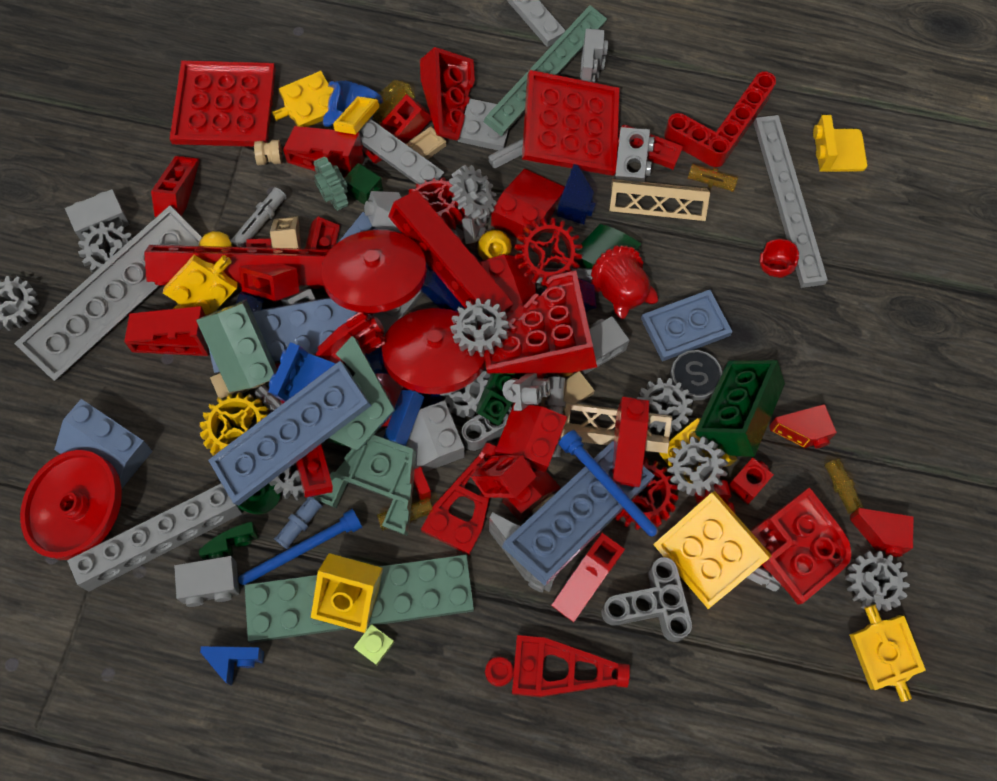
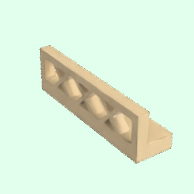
[609,179,710,221]
[560,402,672,454]

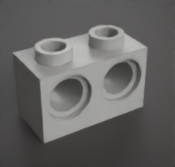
[615,127,654,182]

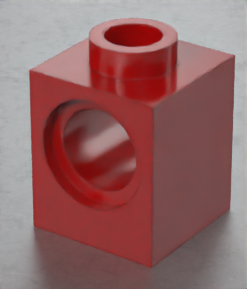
[729,457,774,505]

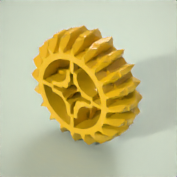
[200,392,269,456]

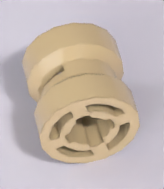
[254,140,282,166]

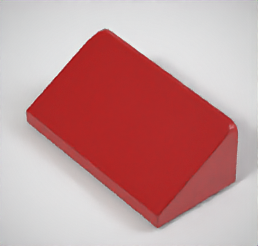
[305,216,340,249]

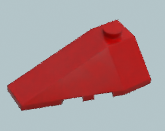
[480,254,536,312]

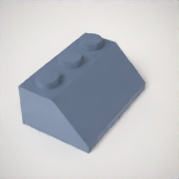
[54,399,152,488]

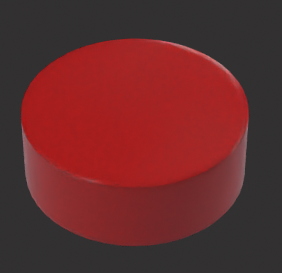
[485,657,514,687]

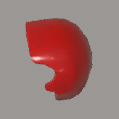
[759,239,799,278]

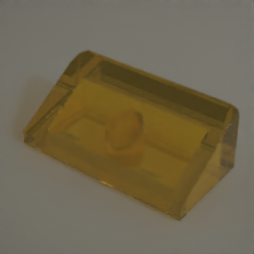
[373,80,415,123]

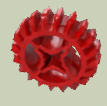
[409,177,466,230]
[514,218,582,286]
[615,457,678,530]

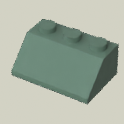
[196,299,278,392]

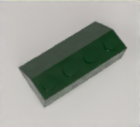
[695,360,785,457]

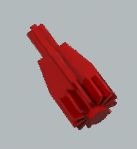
[315,312,386,365]

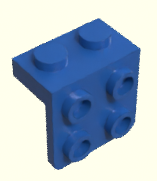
[268,342,336,402]

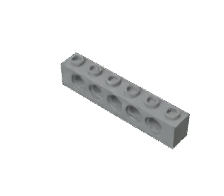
[67,483,242,592]

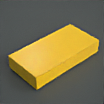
[333,96,380,135]

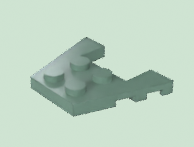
[329,336,396,451]
[312,435,416,536]

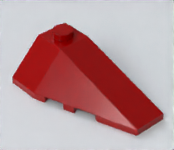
[420,47,475,141]

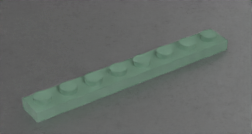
[483,5,607,136]

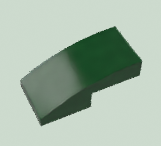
[476,373,521,426]
[199,522,259,560]

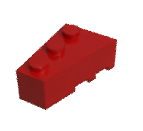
[283,126,364,178]
[124,306,209,356]

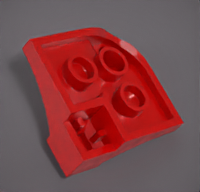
[750,487,851,605]

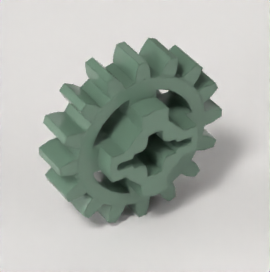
[313,156,348,211]

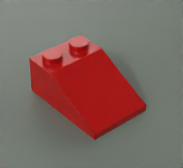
[491,168,567,242]

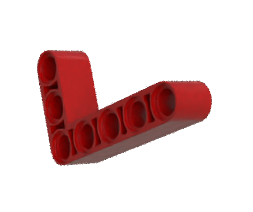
[664,72,776,167]

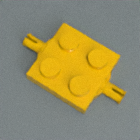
[272,71,333,127]
[163,255,238,315]
[849,604,926,702]

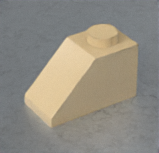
[270,217,301,249]

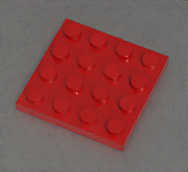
[170,61,276,147]
[522,70,619,176]

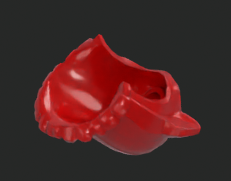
[591,245,658,319]

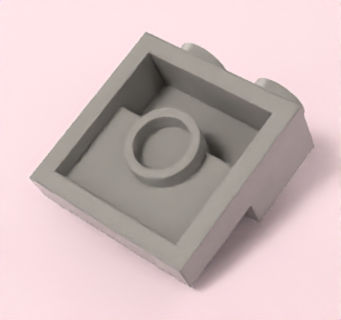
[580,29,608,83]

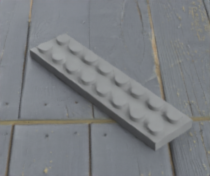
[14,206,202,381]

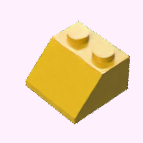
[311,553,383,633]

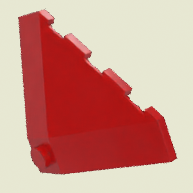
[484,271,597,373]

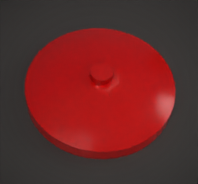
[321,230,427,313]
[382,308,486,394]
[20,450,122,560]

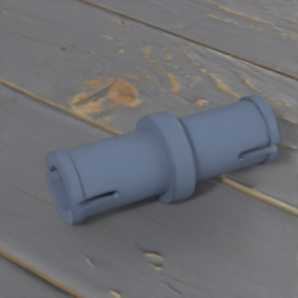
[274,497,323,550]

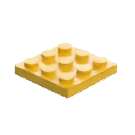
[653,491,772,609]

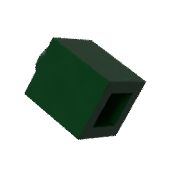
[344,163,383,205]

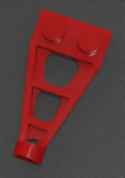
[421,443,501,556]
[512,635,630,697]

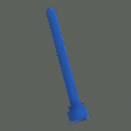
[558,430,658,537]
[238,508,363,585]

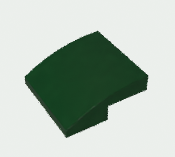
[574,224,641,269]

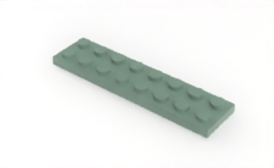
[245,555,474,643]

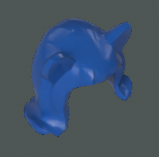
[323,80,383,127]

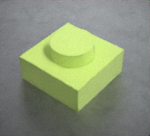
[354,624,394,665]

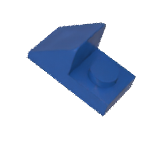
[200,646,264,686]

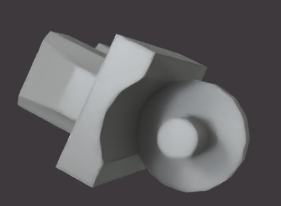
[502,373,550,411]

